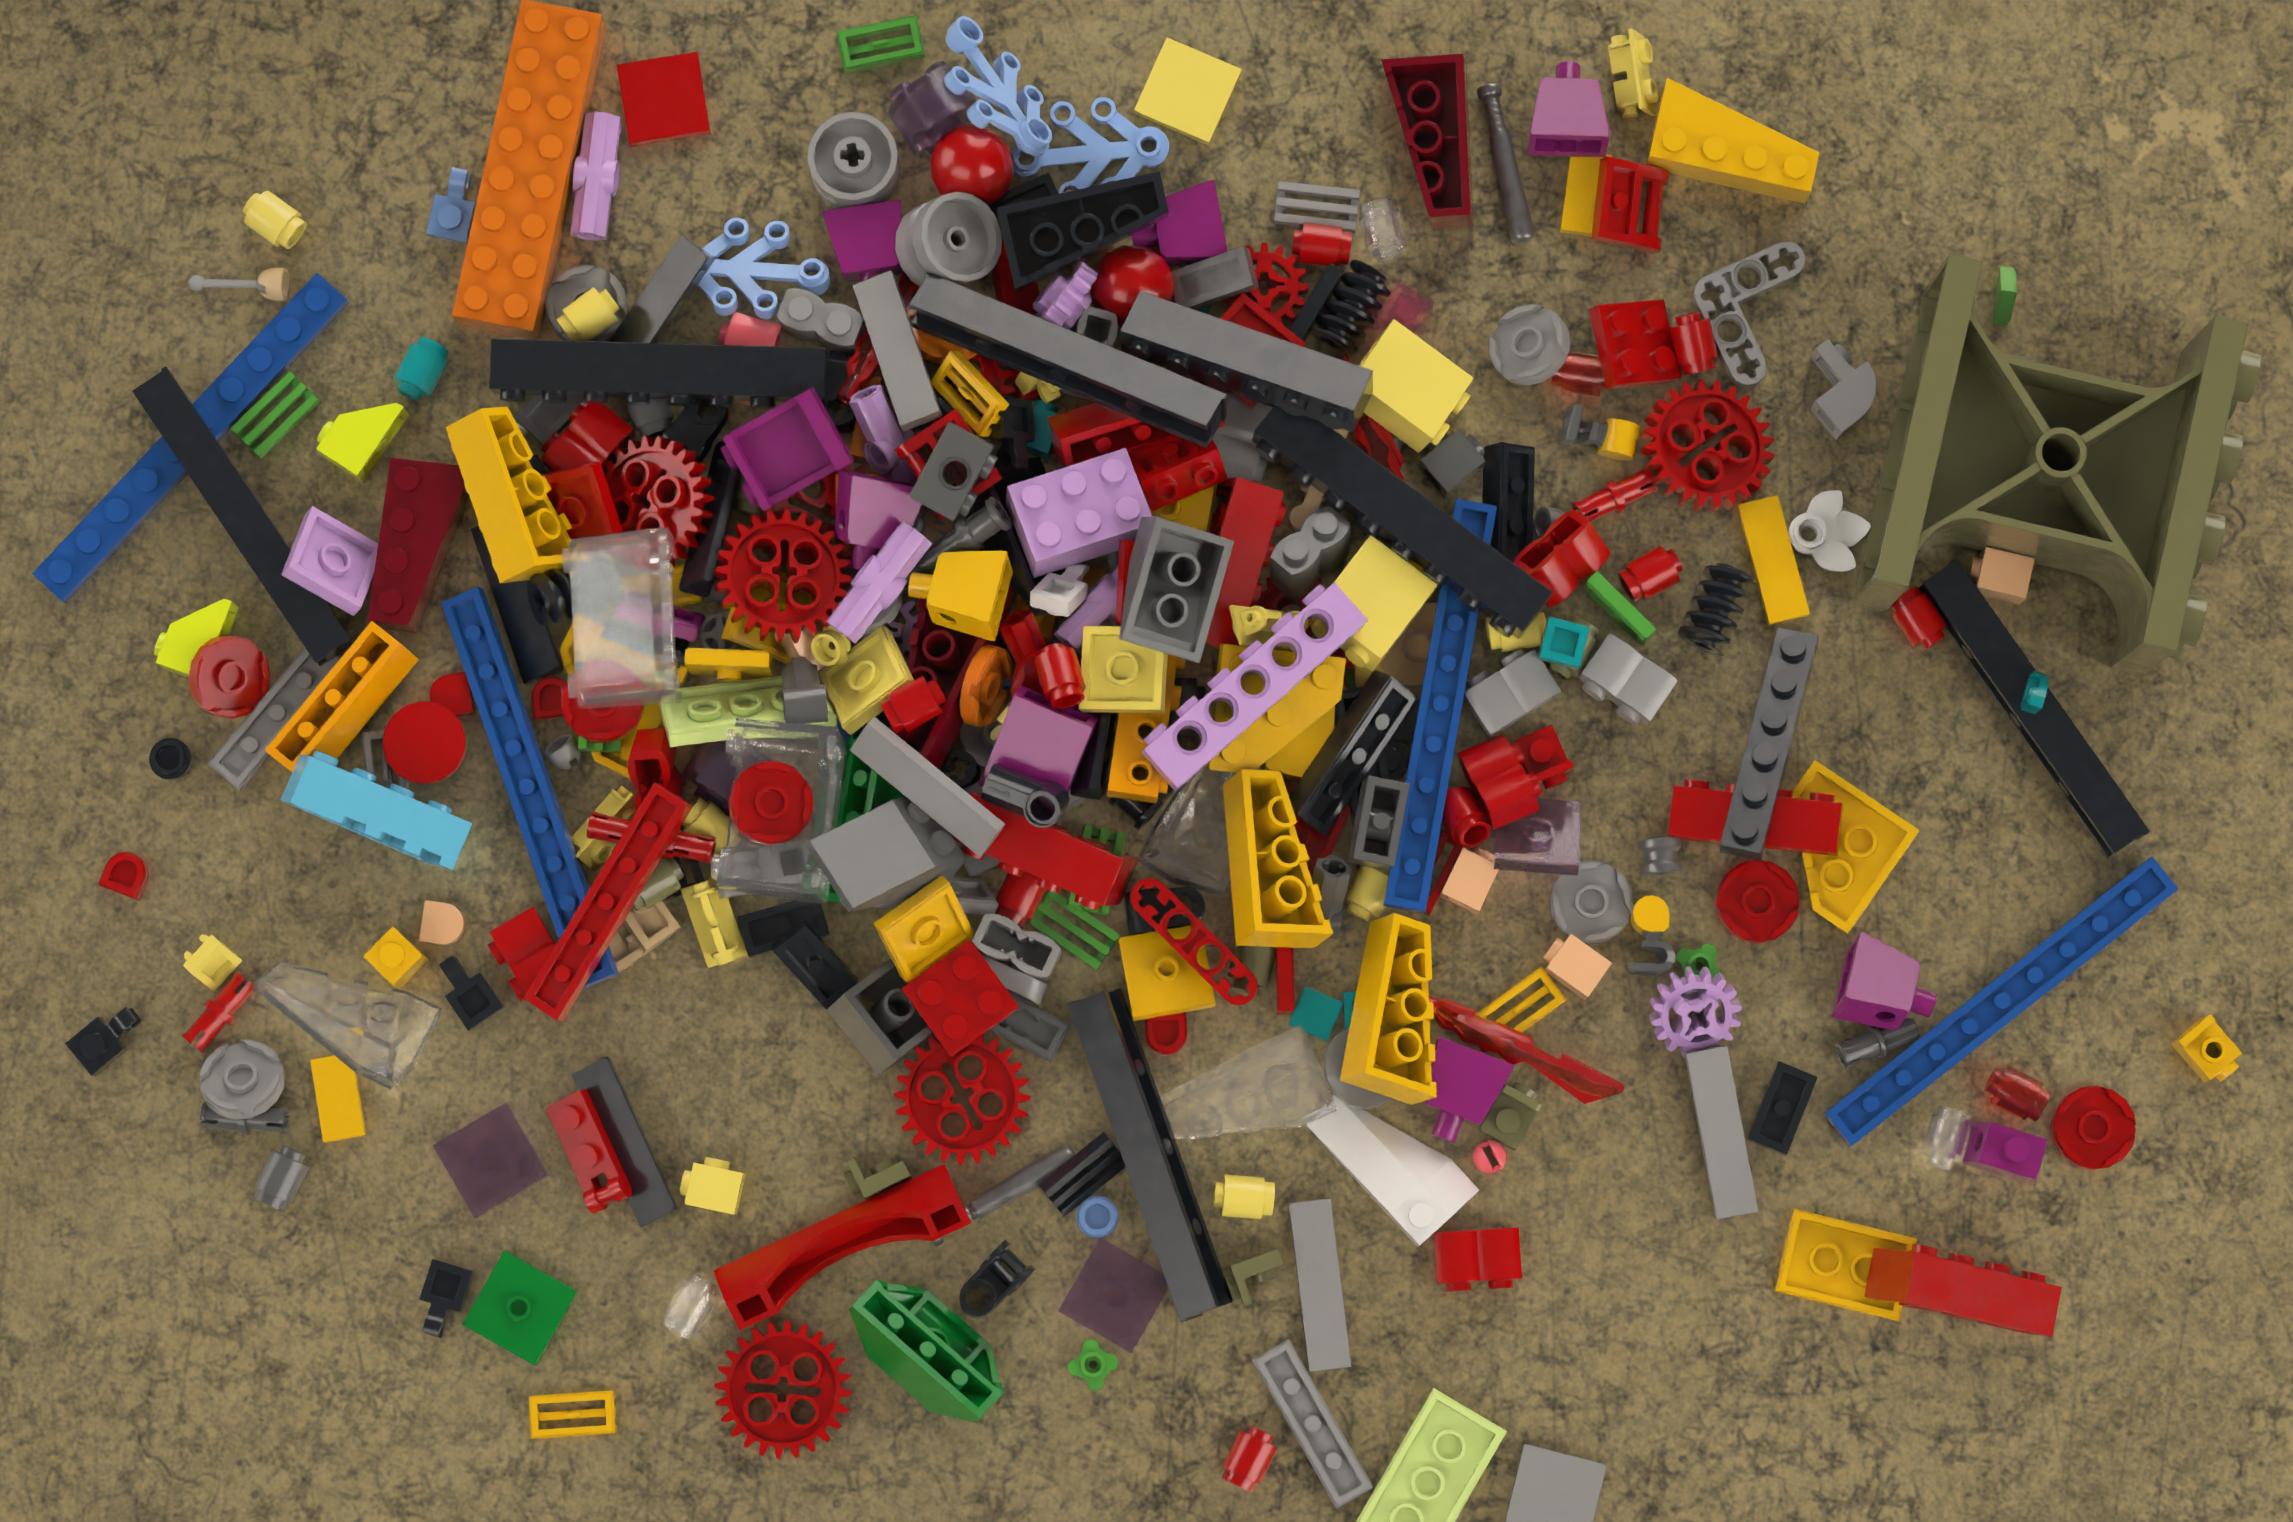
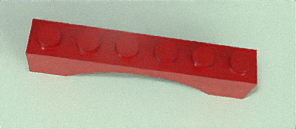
[713,1164,971,1330]

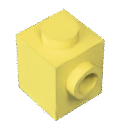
[679,1157,746,1216]

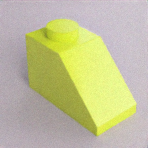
[316,402,409,483]
[154,599,239,677]

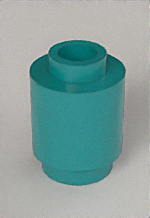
[393,337,449,401]

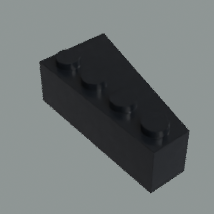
[997,171,1169,294]

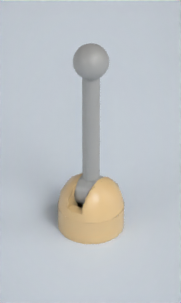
[188,268,290,301]

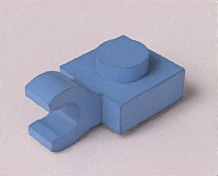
[426,167,476,245]

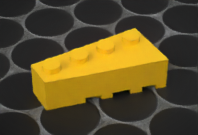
[1645,78,1820,204]
[445,406,589,583]
[1223,769,1333,949]
[1339,913,1437,1105]

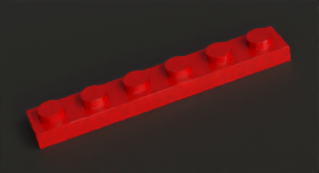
[523,782,693,1022]

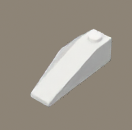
[1304,1095,1479,1247]

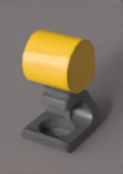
[1558,404,1642,461]
[1625,895,1676,976]

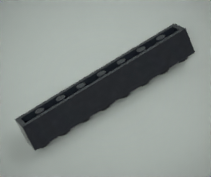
[489,339,828,409]
[1252,405,1553,639]

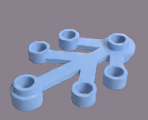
[944,16,1052,156]
[1012,97,1169,194]
[697,218,830,319]

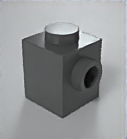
[1418,429,1485,499]

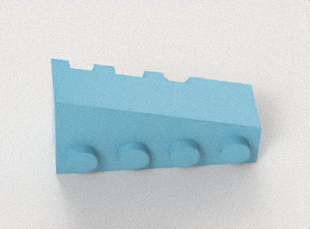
[280,750,473,870]

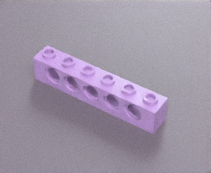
[1142,582,1368,792]

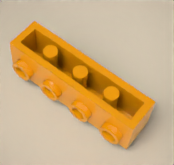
[265,621,419,772]
[1107,654,1186,804]

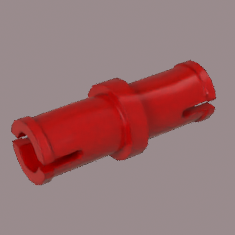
[1572,468,1658,523]
[182,971,257,1053]

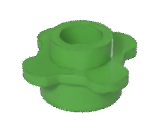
[1676,943,1722,979]
[1068,1339,1118,1390]

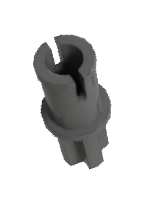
[1835,1018,1920,1068]

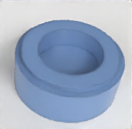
[1076,1196,1119,1238]

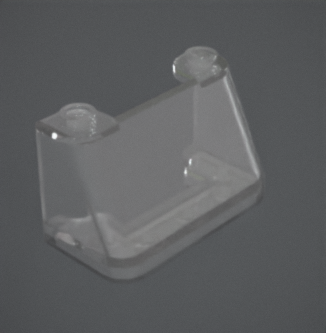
[562,528,682,708]
[711,718,846,904]

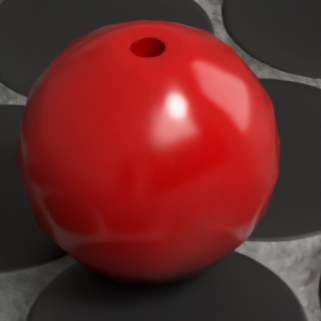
[930,124,1015,206]
[1090,245,1174,328]

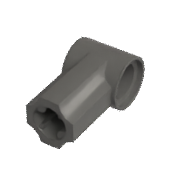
[781,657,828,726]
[1311,855,1352,939]

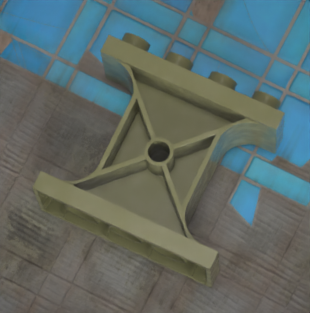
[1852,253,2261,675]

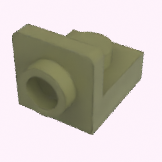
[1478,1082,1542,1151]
[844,1157,912,1200]
[1225,1249,1284,1306]

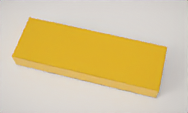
[1736,495,1810,626]

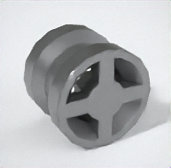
[700,613,742,650]
[1639,837,1683,876]

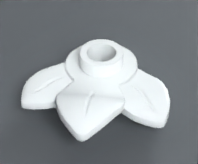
[1788,490,1871,572]

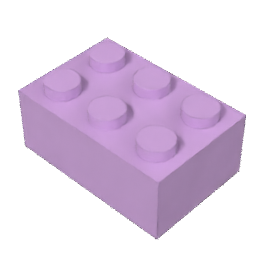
[1005,448,1152,578]

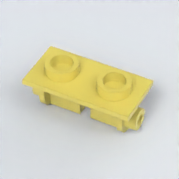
[1608,28,1659,118]
[1229,605,1308,651]
[571,785,636,873]
[681,877,748,968]

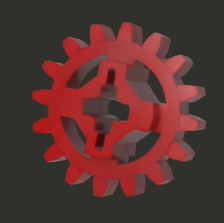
[1221,242,1309,324]

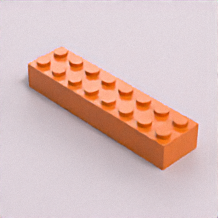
[452,0,607,340]

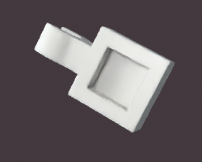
[1030,563,1089,617]

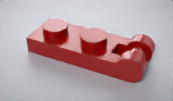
[546,1089,632,1214]

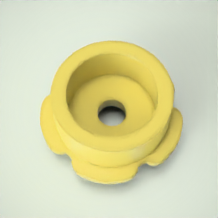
[811,626,851,666]

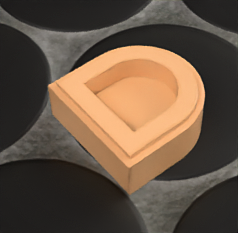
[419,900,465,946]

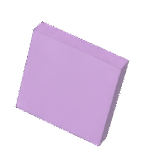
[281,506,378,616]

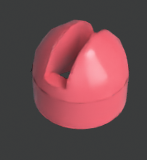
[1472,1140,1507,1174]

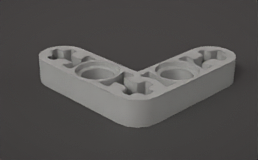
[1692,241,1806,389]

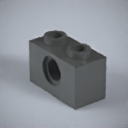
[909,422,998,521]
[1347,775,1410,870]

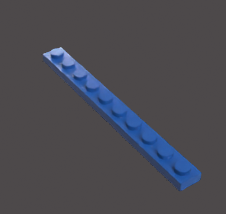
[32,273,349,604]
[1383,498,1497,914]
[441,587,619,990]
[1823,857,2178,1147]

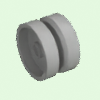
[807,112,901,209]
[895,192,1002,286]

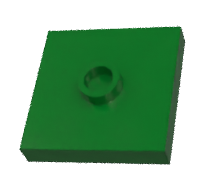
[462,1250,579,1366]

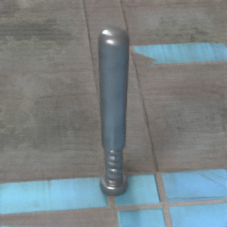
[1477,83,1535,245]
[932,1144,1076,1247]

